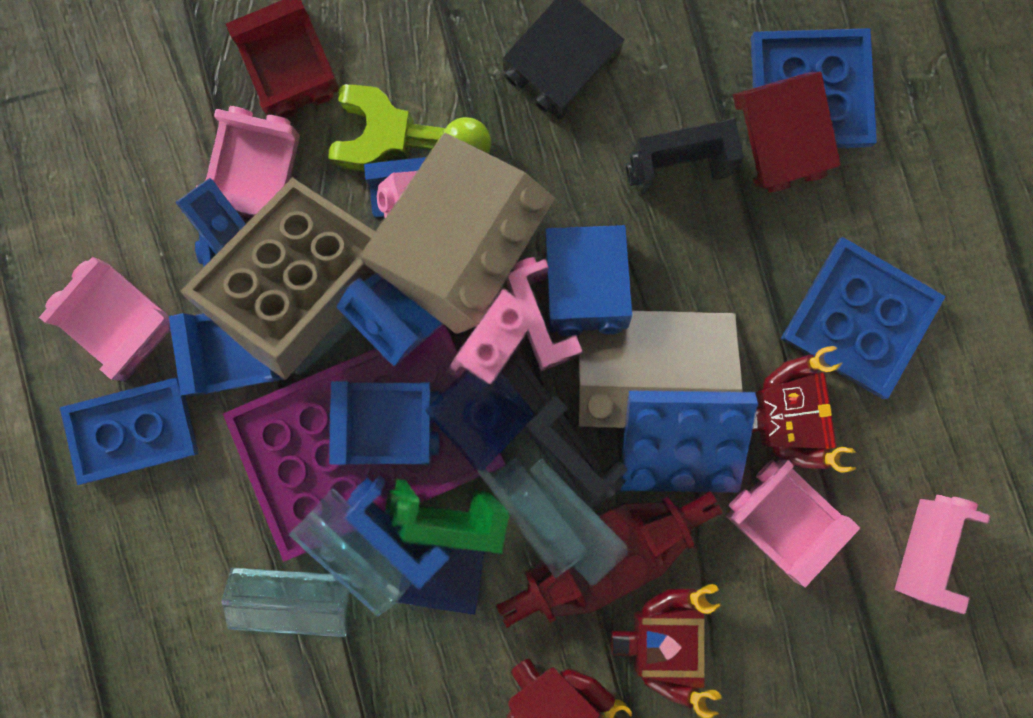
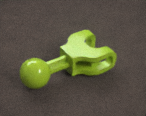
[328,85,491,172]

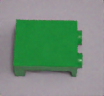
[385,479,510,554]

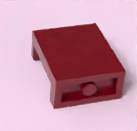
[226,0,340,119]
[733,71,841,192]

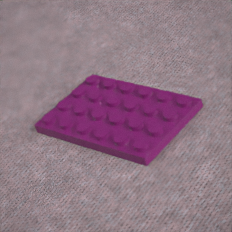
[223,325,506,562]

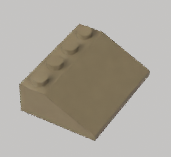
[358,133,555,334]
[181,177,376,380]
[576,311,743,428]

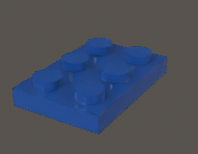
[60,377,199,485]

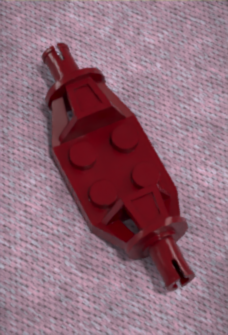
[496,491,723,628]

